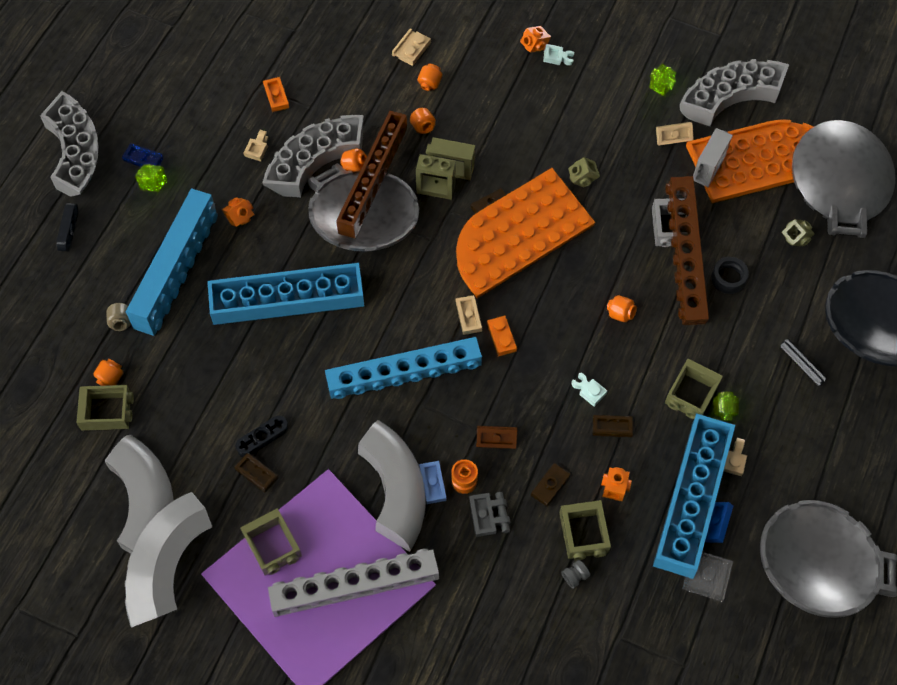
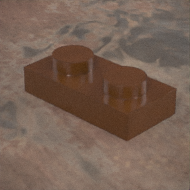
[476,426,517,449]

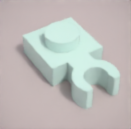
[543,44,574,65]
[572,373,607,407]

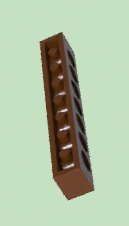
[336,111,407,239]
[666,176,709,325]

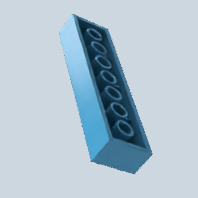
[126,188,218,336]
[208,263,364,325]
[653,414,735,579]

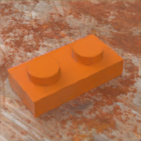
[263,77,289,112]
[487,316,517,356]

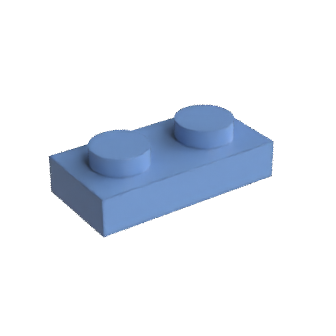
[419,461,447,504]

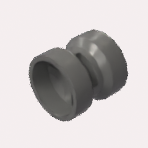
[561,560,590,589]

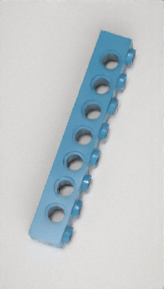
[325,337,482,399]

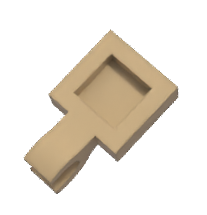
[244,130,268,161]
[723,438,747,476]

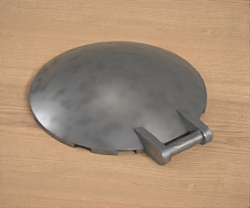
[792,120,895,238]
[307,163,419,251]
[760,500,897,618]

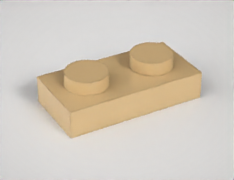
[656,122,693,145]
[456,295,482,335]

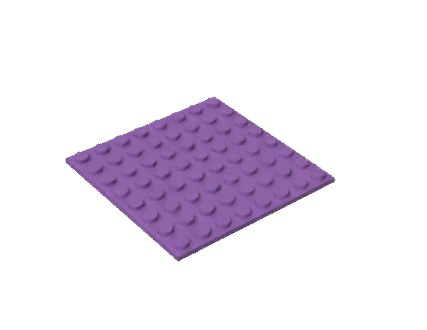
[201,469,436,685]

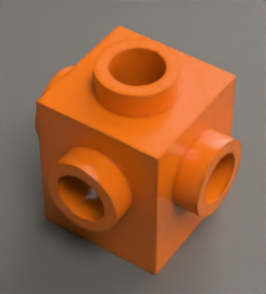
[520,26,551,53]
[222,197,254,227]
[601,467,632,501]

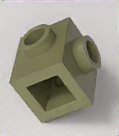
[568,157,600,188]
[782,219,814,246]

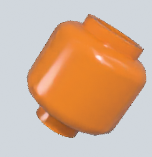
[417,64,443,91]
[410,107,436,134]
[340,148,367,172]
[607,295,637,322]
[93,358,123,386]

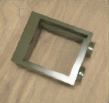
[426,137,475,180]
[416,154,456,200]
[665,359,723,419]
[76,385,134,431]
[559,500,611,560]
[240,508,302,576]

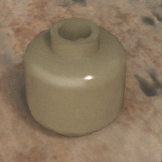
[106,303,131,331]

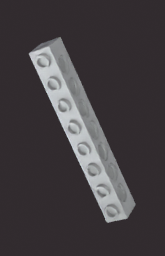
[268,549,439,617]

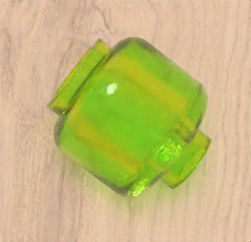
[713,392,739,421]

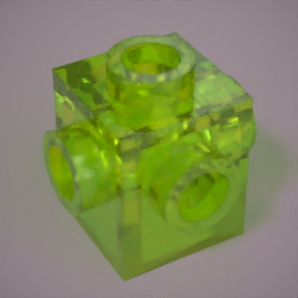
[649,64,676,96]
[135,164,168,192]

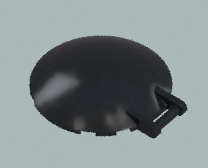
[825,270,897,366]

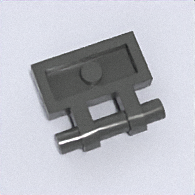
[469,492,511,537]

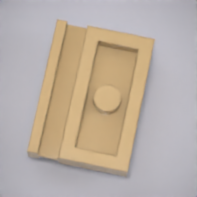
[392,29,431,66]

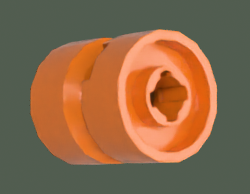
[452,459,478,494]

